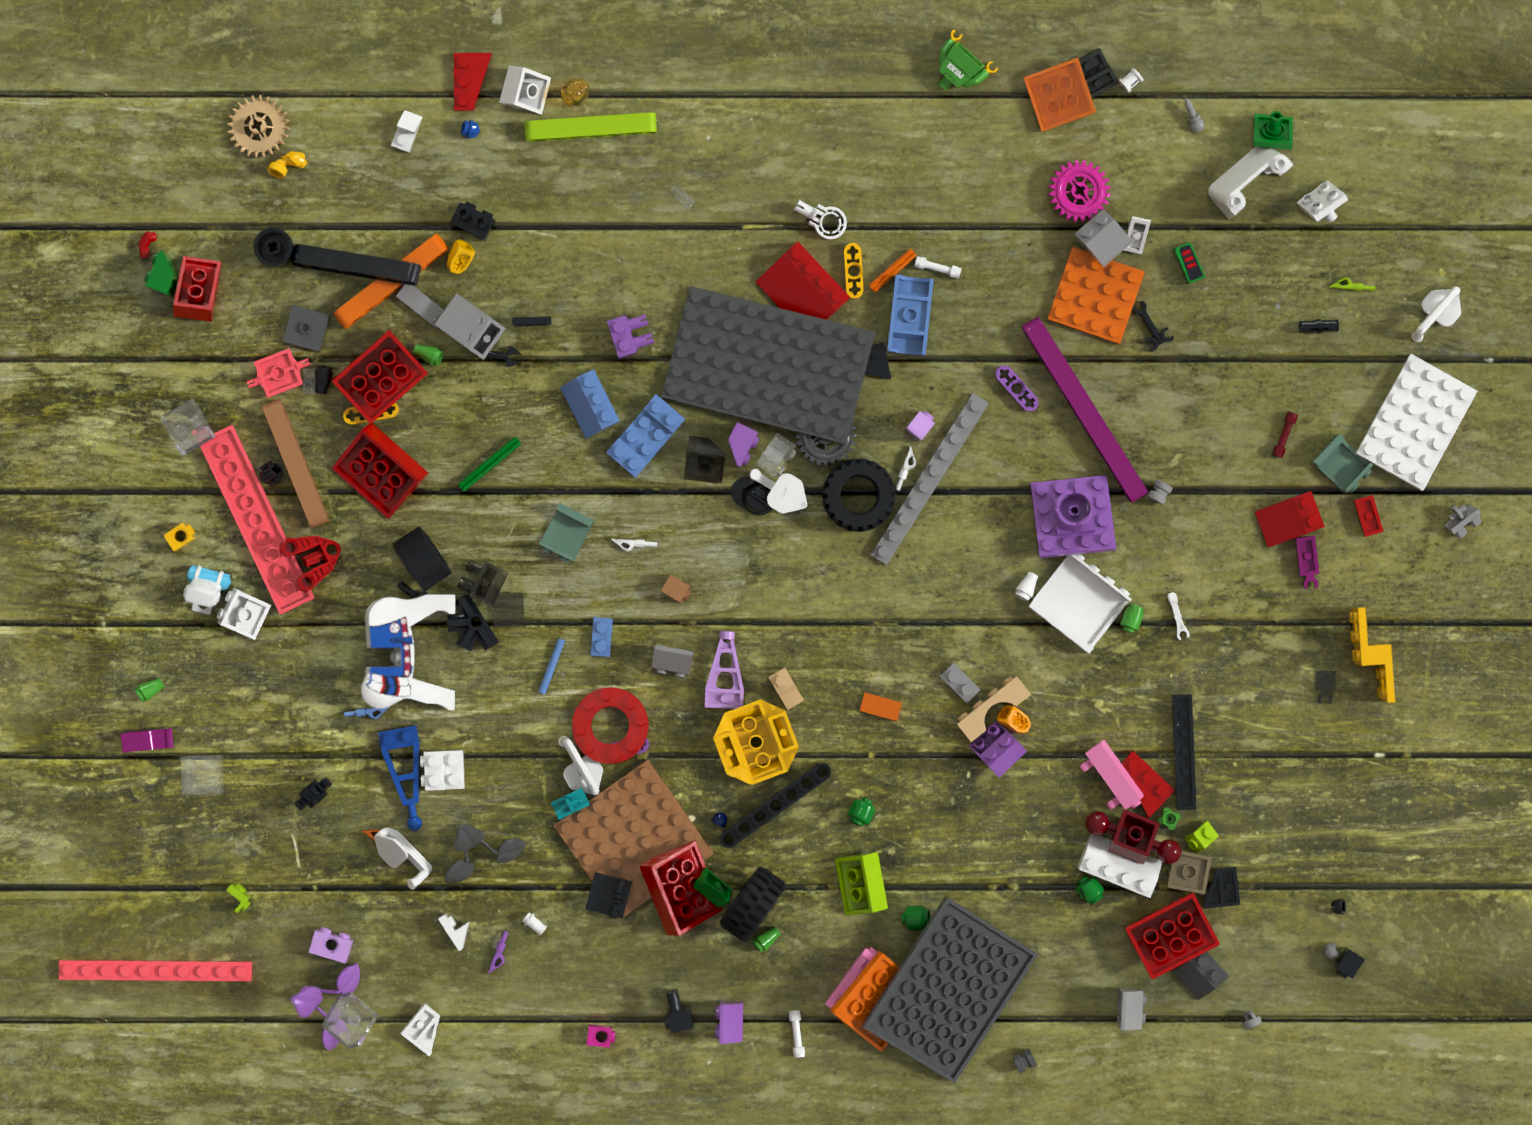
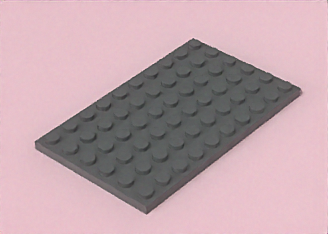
[661,286,876,445]

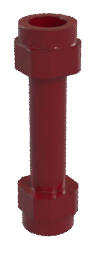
[1271,411,1298,458]

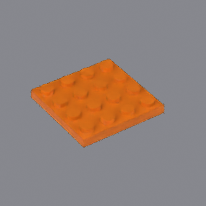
[1047,247,1145,344]
[830,951,899,1052]

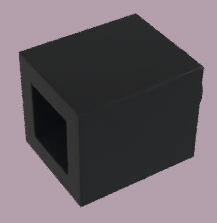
[1333,948,1365,979]

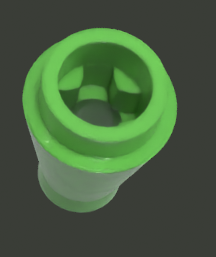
[413,344,443,366]
[135,678,165,702]
[752,926,781,953]

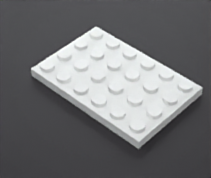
[1355,354,1478,491]

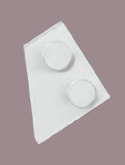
[400,1003,440,1056]

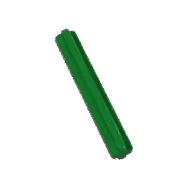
[458,437,521,491]

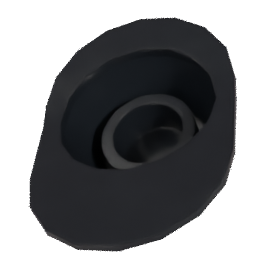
[731,477,773,516]

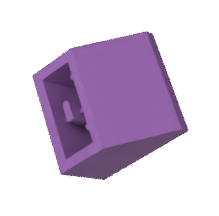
[729,422,759,468]
[969,720,1027,778]
[715,1001,743,1044]

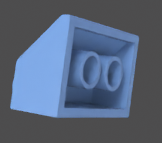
[560,369,620,439]

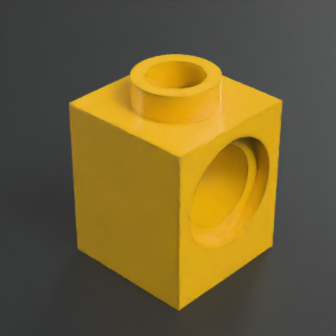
[163,523,196,552]

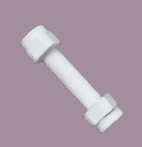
[914,256,962,279]
[789,1010,805,1058]

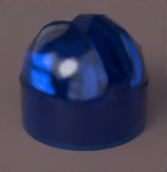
[711,812,727,828]

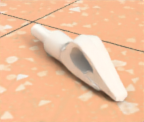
[895,446,916,491]
[611,538,657,552]

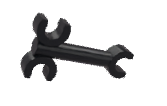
[1132,300,1174,352]

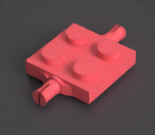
[247,348,311,398]

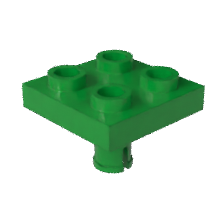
[1253,111,1293,150]

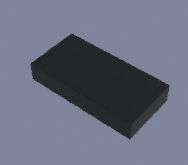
[512,316,552,327]

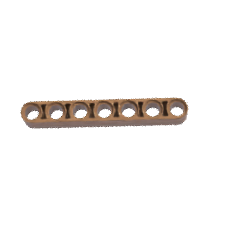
[262,399,330,528]

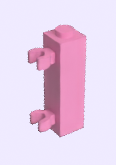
[1080,739,1144,810]
[825,947,878,1008]

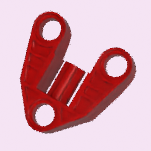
[280,536,341,592]

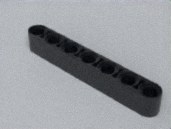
[291,244,421,286]
[720,763,831,848]

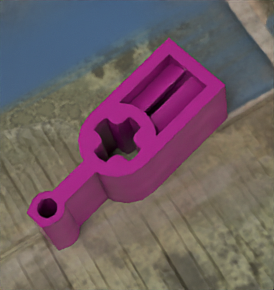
[121,728,174,753]

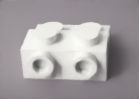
[217,588,271,640]
[420,750,465,791]

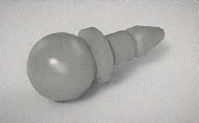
[1185,99,1205,133]

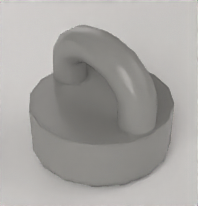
[1242,1010,1262,1030]

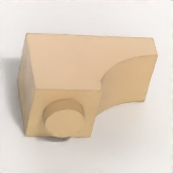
[768,667,804,710]

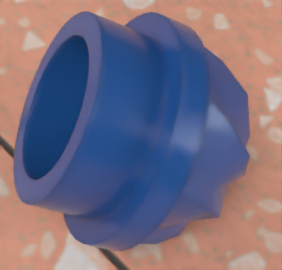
[461,120,480,139]

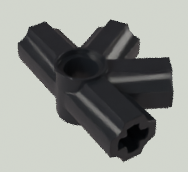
[447,593,499,651]

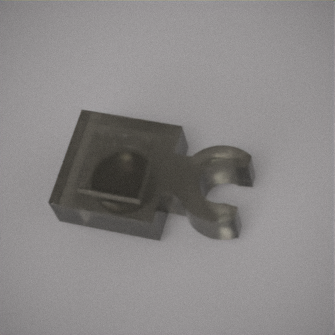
[1315,671,1336,704]

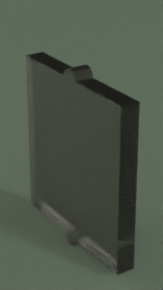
[491,592,525,629]

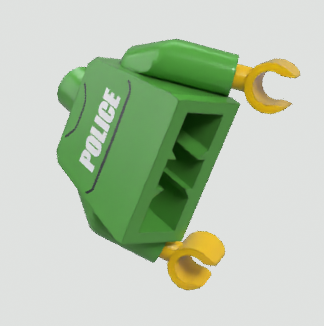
[938,30,997,90]

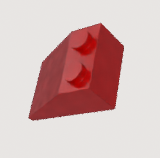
[173,256,221,322]
[1254,491,1325,547]

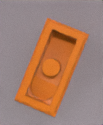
[859,692,902,721]

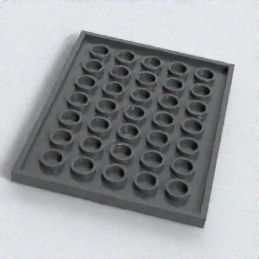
[862,896,1038,1083]

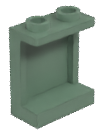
[1311,434,1373,494]

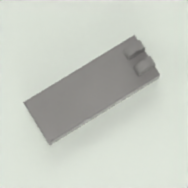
[396,284,444,328]

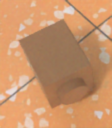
[661,575,691,603]

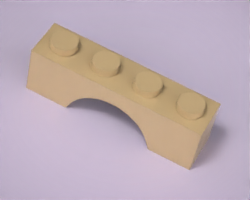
[956,676,1031,742]

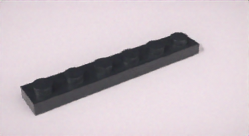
[1172,694,1196,810]

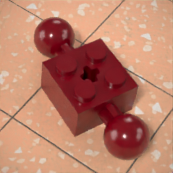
[1085,810,1181,864]

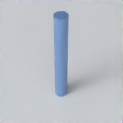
[538,638,565,694]

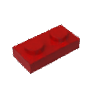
[1353,495,1384,537]

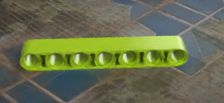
[524,112,657,142]

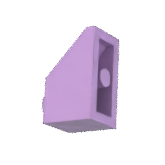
[905,411,935,442]

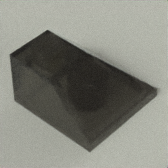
[684,436,726,484]

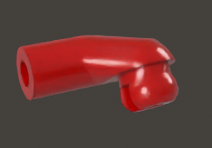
[138,231,157,259]

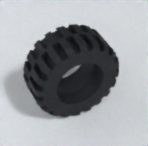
[822,458,896,532]
[719,867,786,942]

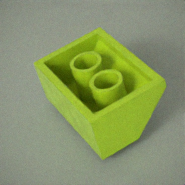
[835,852,888,915]

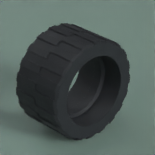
[393,526,451,591]

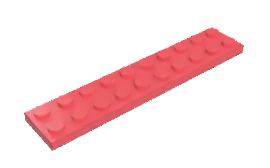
[198,425,315,615]

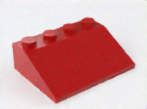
[756,241,850,320]
[331,329,428,424]
[331,423,429,519]
[639,841,723,936]
[1123,892,1220,980]

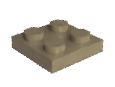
[1166,851,1212,895]

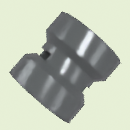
[1012,1049,1037,1074]

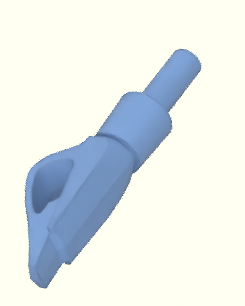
[344,706,390,719]

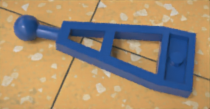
[378,725,422,831]

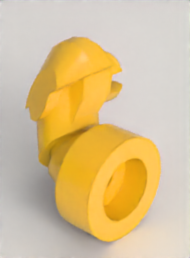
[267,151,307,179]

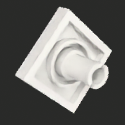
[1297,180,1348,222]

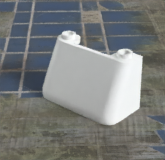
[1208,147,1293,220]

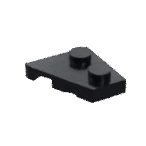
[1203,866,1240,909]

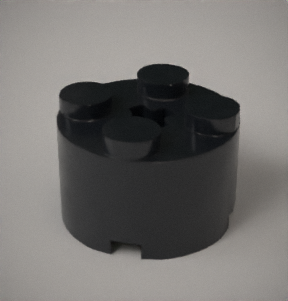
[253,227,295,268]

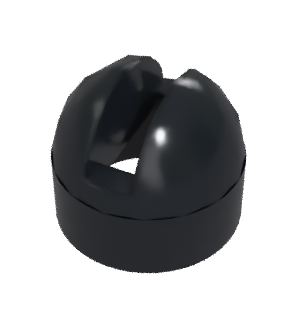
[1331,899,1346,914]

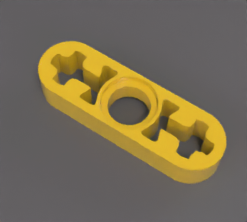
[844,243,863,299]
[343,402,399,425]

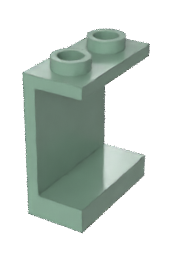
[539,503,594,563]

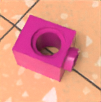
[587,1024,616,1048]

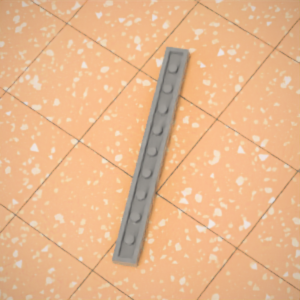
[871,393,989,565]

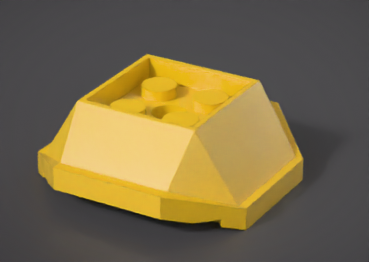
[713,699,799,785]

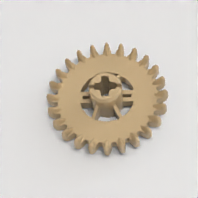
[227,95,290,158]

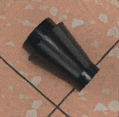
[315,365,334,394]

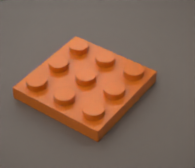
[1023,58,1097,132]

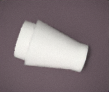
[1015,572,1038,602]

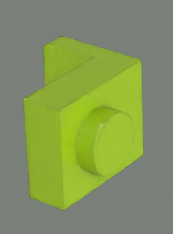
[1184,821,1219,853]
[226,883,251,913]

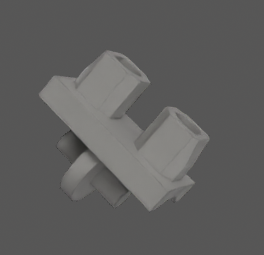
[1444,504,1482,539]

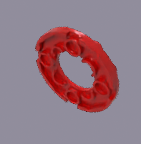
[572,687,649,764]

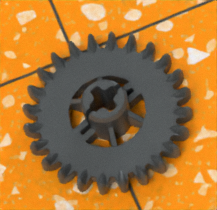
[794,420,858,468]

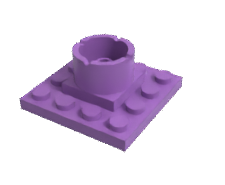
[1030,475,1116,558]

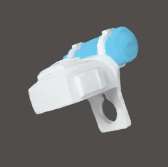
[184,565,231,615]

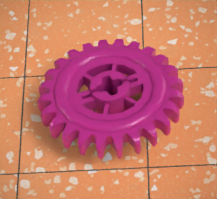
[1048,160,1111,223]

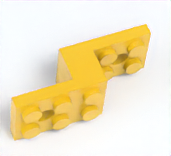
[1349,607,1395,703]

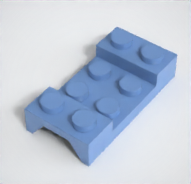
[887,275,934,356]
[606,395,685,478]

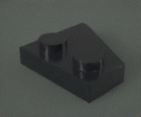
[865,343,892,380]

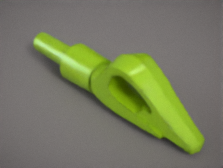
[1329,277,1375,292]

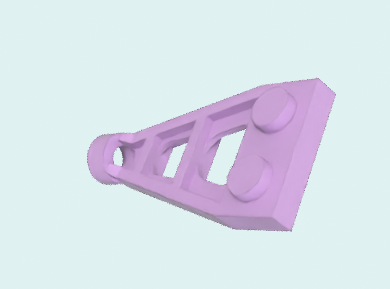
[705,631,744,709]

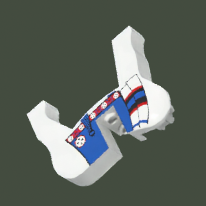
[361,594,455,710]

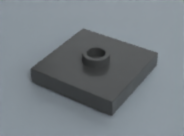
[282,305,330,352]

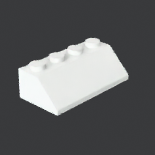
[1077,834,1162,898]

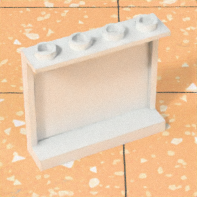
[1028,554,1132,654]

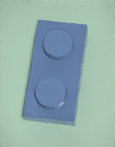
[591,617,613,657]

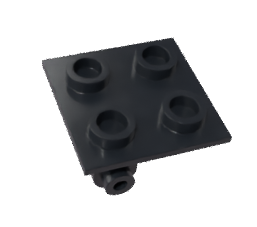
[586,872,632,919]

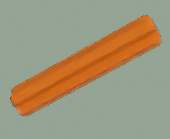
[869,249,916,293]

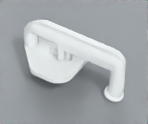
[1412,286,1461,342]
[750,469,807,514]
[558,736,603,795]
[374,827,432,890]

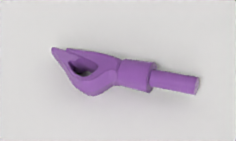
[487,930,509,974]

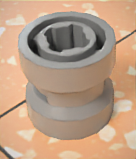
[1147,479,1173,505]

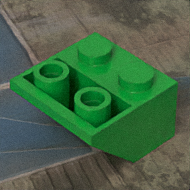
[144,250,179,298]

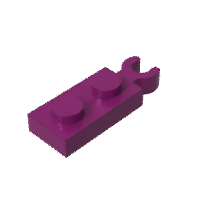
[1295,536,1319,589]

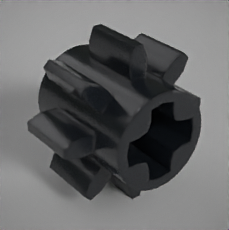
[259,461,283,486]

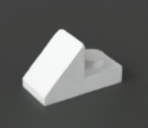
[391,110,423,153]
[1124,216,1151,254]
[438,914,470,951]

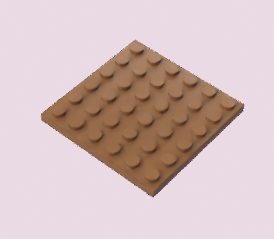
[554,760,714,920]

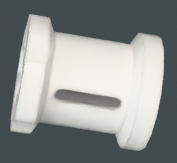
[1118,68,1144,93]

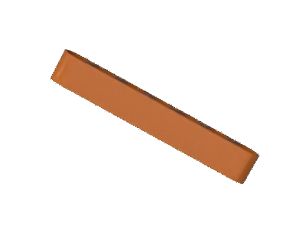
[333,233,450,329]

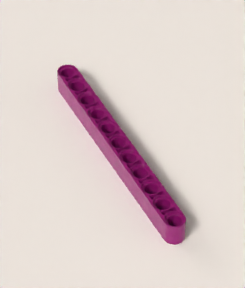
[1021,316,1148,503]

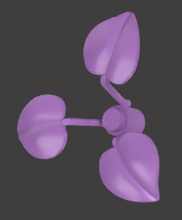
[290,963,360,1051]

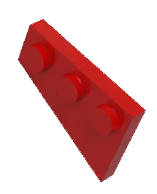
[454,53,492,111]
[1121,751,1175,818]

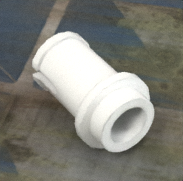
[522,912,547,936]

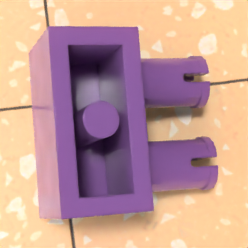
[607,314,654,359]

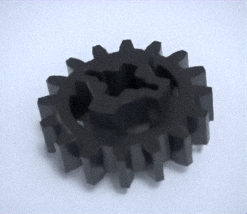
[295,777,332,811]

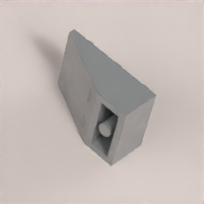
[434,293,506,360]

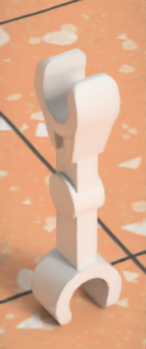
[1167,592,1190,640]

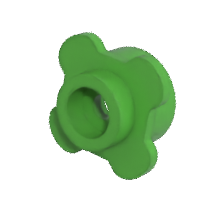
[1158,807,1181,830]

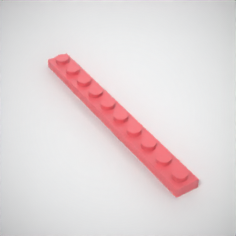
[59,960,252,981]

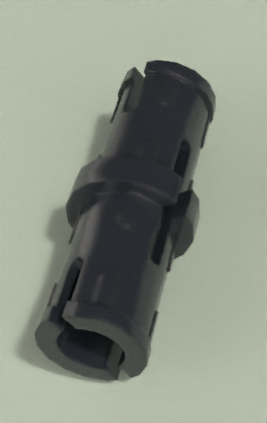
[1299,319,1339,334]

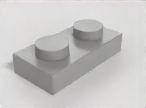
[940,663,980,703]

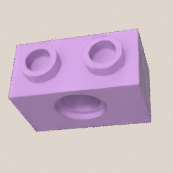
[309,927,354,964]

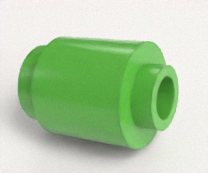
[1120,604,1144,633]

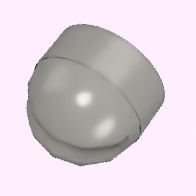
[1324,942,1339,959]

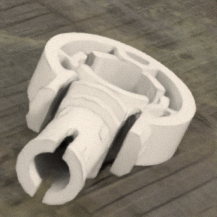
[794,200,847,239]

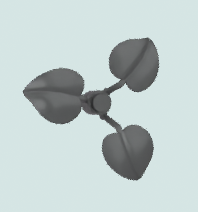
[444,825,526,883]

